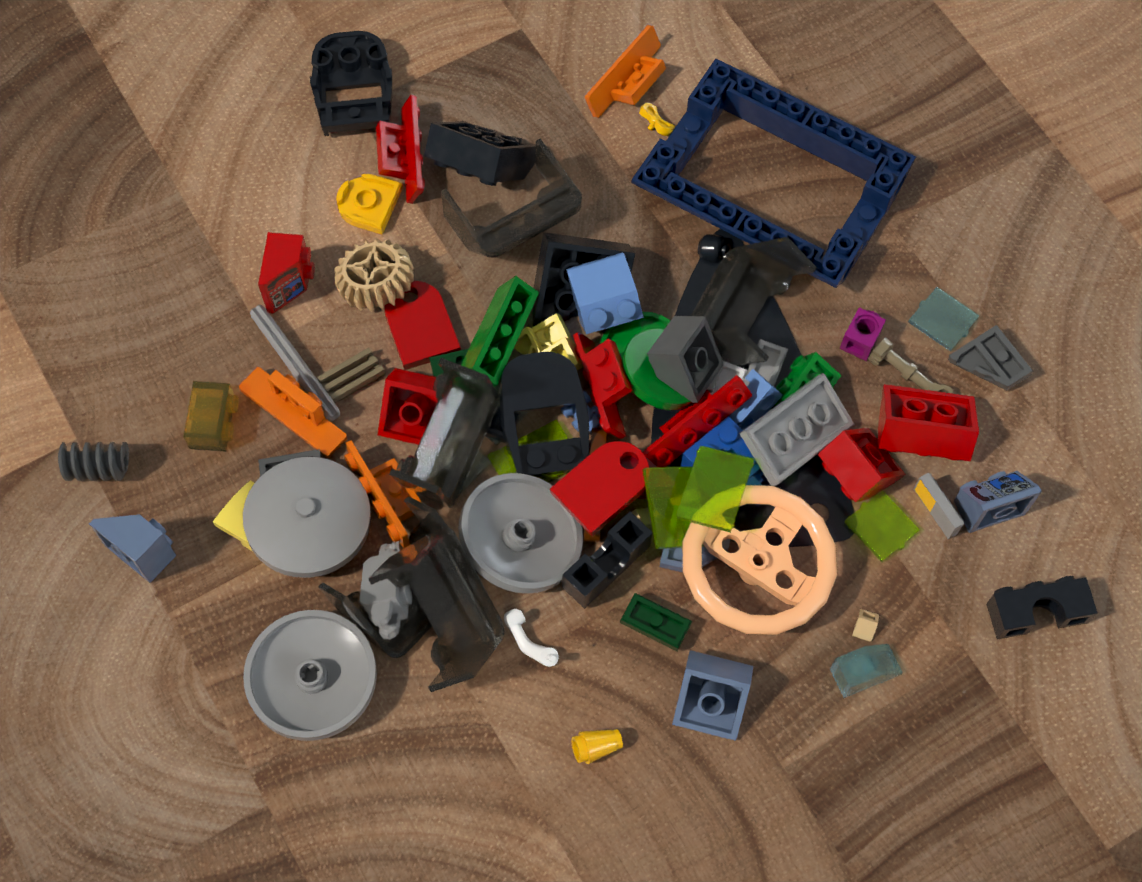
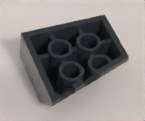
[424,121,546,186]
[532,232,635,327]

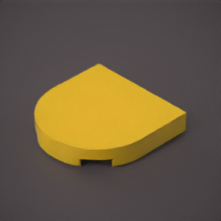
[336,174,403,235]

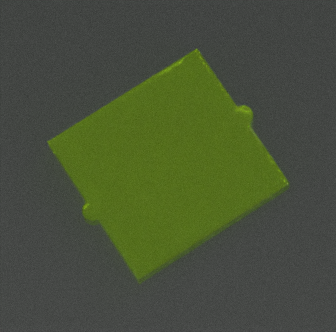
[845,490,920,562]

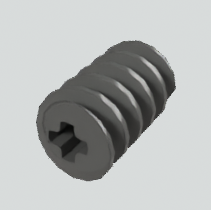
[58,442,129,481]

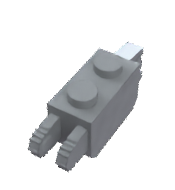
[359,541,414,640]

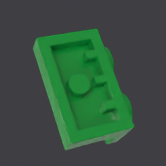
[775,352,841,405]

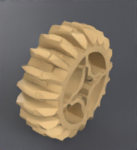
[334,238,414,312]

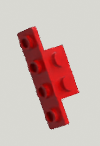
[376,95,425,204]
[573,332,633,439]
[643,375,752,471]

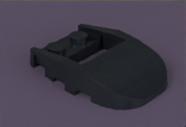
[310,31,393,136]
[498,352,589,476]

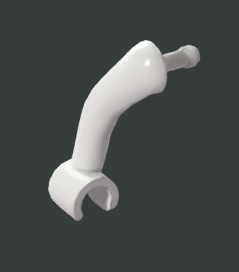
[504,608,559,667]

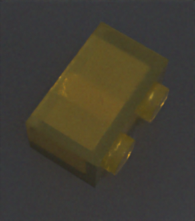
[183,381,238,452]

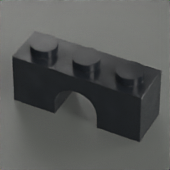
[562,512,653,609]
[986,576,1098,640]

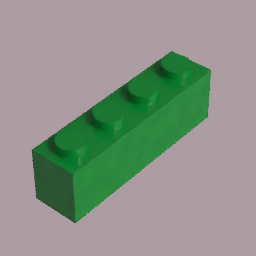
[454,276,539,396]

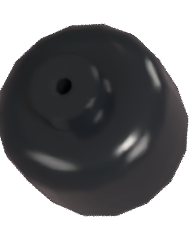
[698,234,729,263]

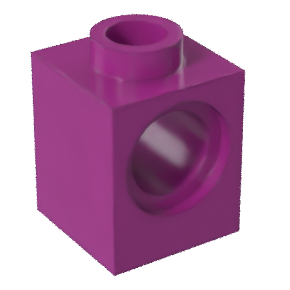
[840,307,886,361]

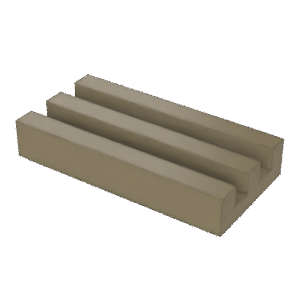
[317,348,385,403]

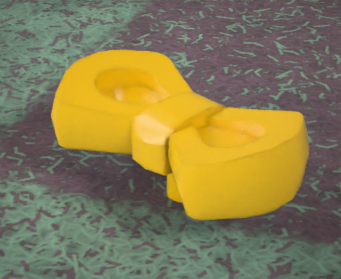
[639,103,675,137]

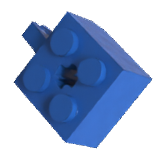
[680,416,764,507]

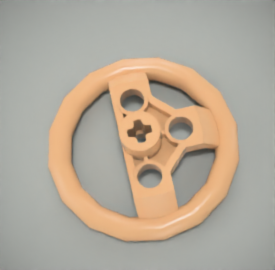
[682,485,837,635]

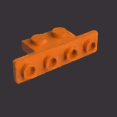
[585,25,667,118]
[239,367,347,458]
[344,440,424,550]

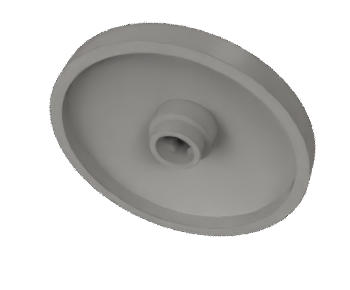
[243,457,371,578]
[458,473,583,594]
[243,610,377,741]

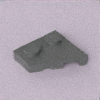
[948,325,1033,391]

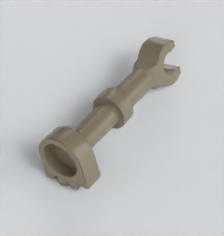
[868,337,953,394]

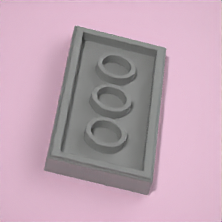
[739,373,855,486]

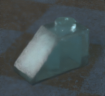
[830,644,903,698]

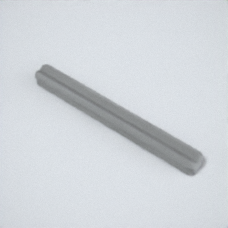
[250,305,340,422]

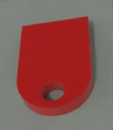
[384,281,461,370]
[550,441,649,537]

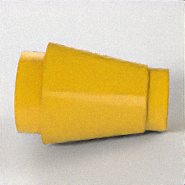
[571,729,623,764]

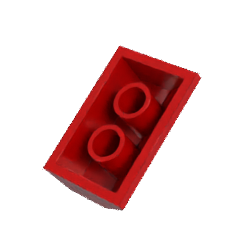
[878,384,979,461]

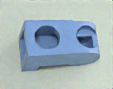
[729,369,783,430]

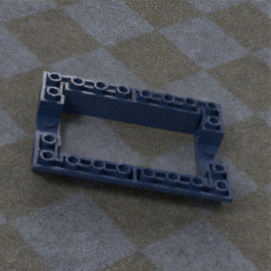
[631,59,916,288]

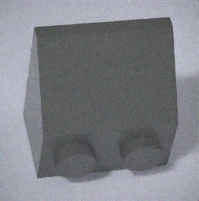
[647,316,724,403]

